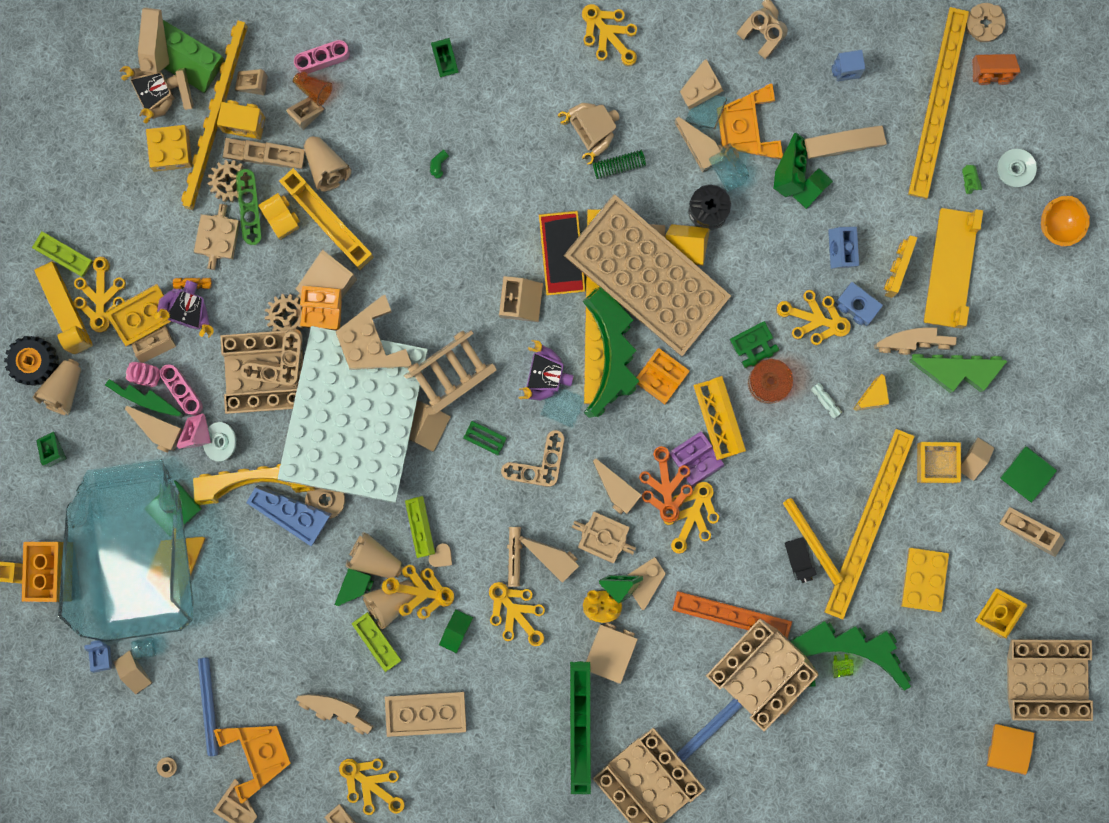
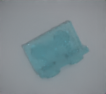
[709,143,749,192]

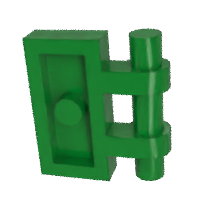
[729,321,779,369]

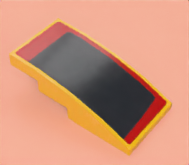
[539,210,585,295]

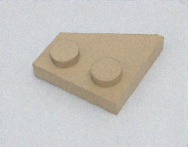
[680,59,723,110]
[628,557,666,611]
[213,779,257,823]

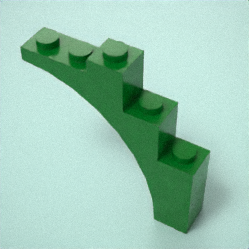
[582,287,639,418]
[790,621,911,691]
[570,661,591,794]

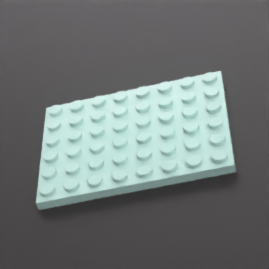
[278,326,427,503]

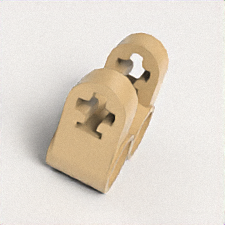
[736,8,788,59]

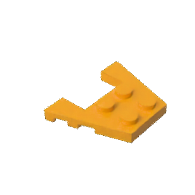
[717,83,783,159]
[214,726,291,804]

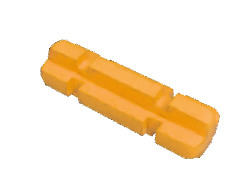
[173,278,212,289]

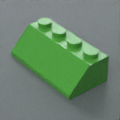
[163,20,225,93]

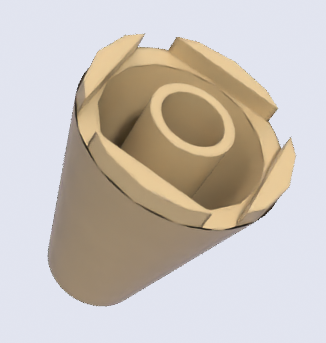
[304,136,351,192]
[33,359,81,415]
[345,532,403,578]
[363,580,416,630]

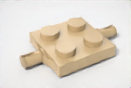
[194,204,240,270]
[571,512,636,564]

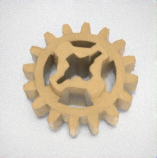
[208,160,251,203]
[264,294,304,332]

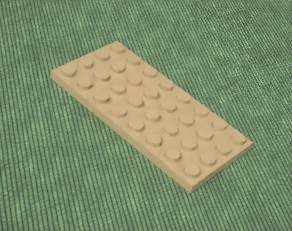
[564,195,731,356]

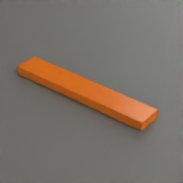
[672,591,792,639]

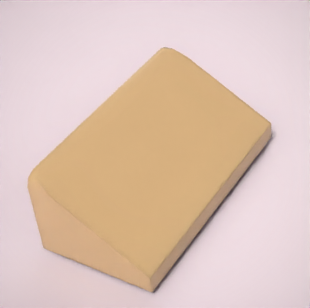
[131,325,176,363]

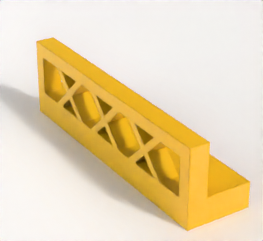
[693,376,746,460]

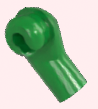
[430,150,449,179]

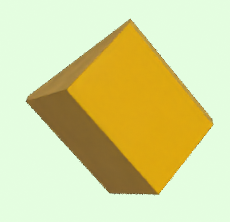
[665,224,710,266]
[853,374,889,411]
[975,588,1028,639]

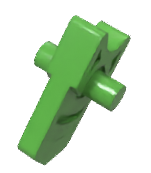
[962,165,982,194]

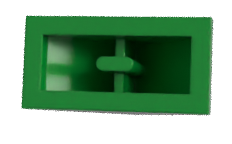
[431,38,459,77]
[792,168,833,209]
[36,432,67,467]
[599,575,643,604]
[439,609,473,654]

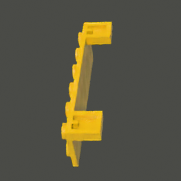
[923,208,983,329]

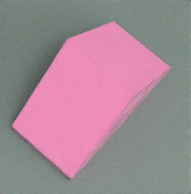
[177,413,211,449]

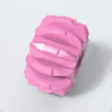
[126,362,160,387]

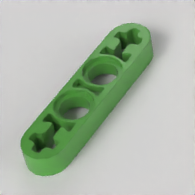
[236,169,261,245]

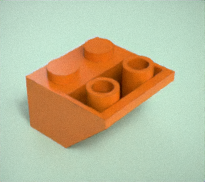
[972,54,1020,85]

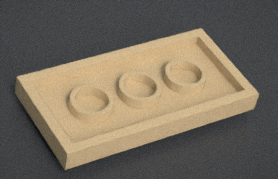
[385,692,467,737]

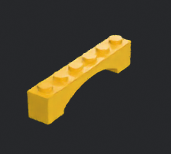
[279,168,374,270]
[193,464,315,505]

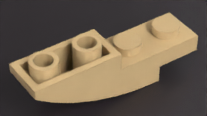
[874,328,956,355]
[296,694,374,735]

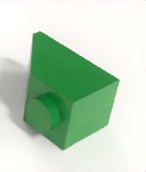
[334,568,374,606]

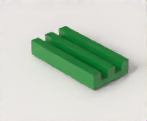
[463,421,507,456]

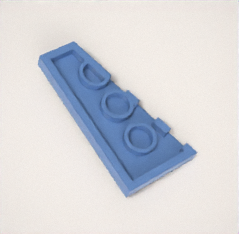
[246,485,332,546]

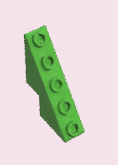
[909,354,1007,393]

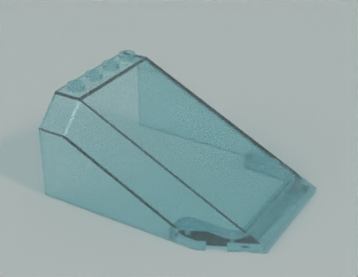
[58,459,194,642]

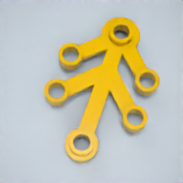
[582,4,637,66]
[74,257,126,333]
[776,290,851,345]
[664,482,719,554]
[382,565,454,620]
[489,582,545,646]
[339,758,405,815]

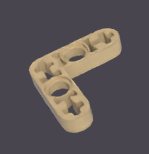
[241,328,302,385]
[501,430,564,487]

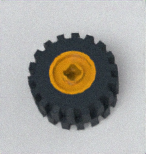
[4,336,59,386]

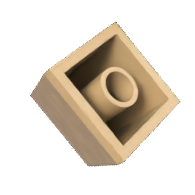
[296,250,357,299]

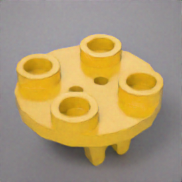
[583,590,622,623]

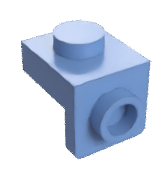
[84,640,112,673]

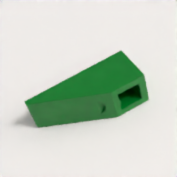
[773,133,807,197]

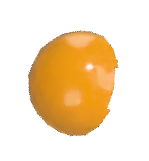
[1041,196,1090,246]

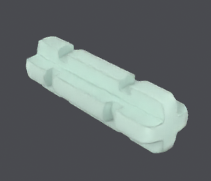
[811,383,842,418]

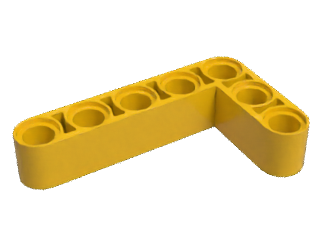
[34,261,93,355]

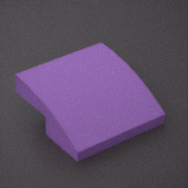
[669,431,724,487]

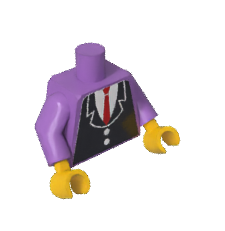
[154,280,214,338]
[518,340,574,401]

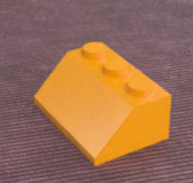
[22,542,71,602]

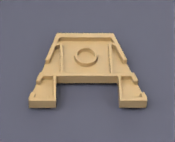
[336,295,412,370]

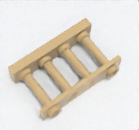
[404,330,497,415]

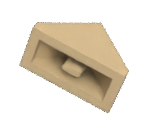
[235,69,268,95]
[286,96,324,130]
[961,437,994,481]
[114,651,152,694]

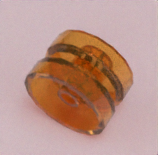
[747,359,793,404]

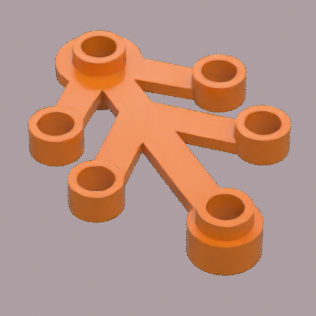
[639,446,693,523]

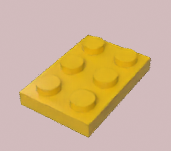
[883,235,917,298]
[105,284,171,346]
[901,548,949,612]

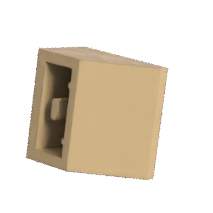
[499,276,543,322]

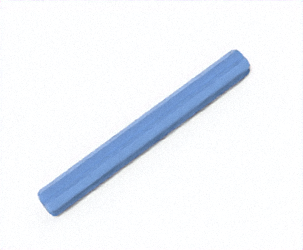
[198,657,219,757]
[676,698,742,762]

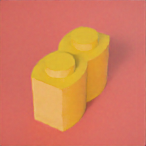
[258,193,300,240]

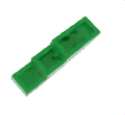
[105,379,184,418]

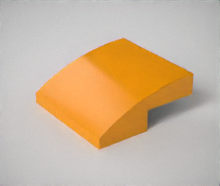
[300,286,342,330]
[636,348,690,405]
[987,724,1034,775]

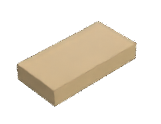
[175,68,194,110]

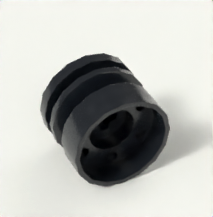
[688,184,731,230]

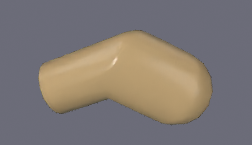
[762,0,779,23]

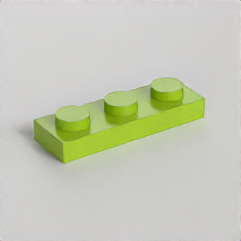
[32,231,93,278]
[405,496,435,558]
[351,612,402,672]

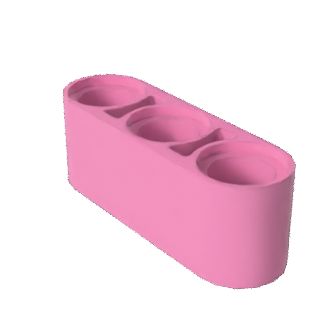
[294,40,350,74]
[160,365,203,416]

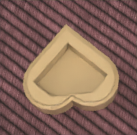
[429,543,452,567]

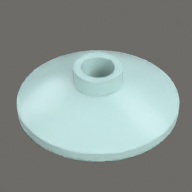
[997,149,1037,188]
[203,422,236,462]

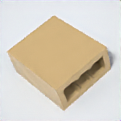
[586,622,638,684]

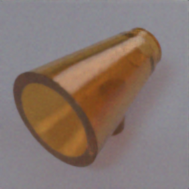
[293,71,333,106]

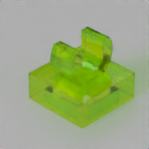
[832,654,854,678]

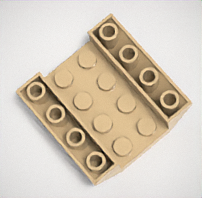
[220,330,304,414]
[706,619,819,732]
[1007,640,1093,721]
[593,727,706,823]

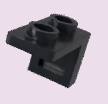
[785,537,817,583]

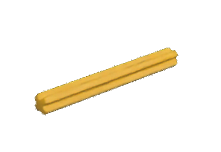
[783,498,843,585]

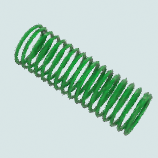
[593,149,646,179]

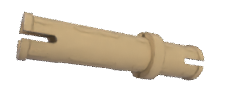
[507,527,523,587]

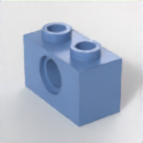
[832,50,865,82]
[828,227,859,269]
[835,282,883,326]

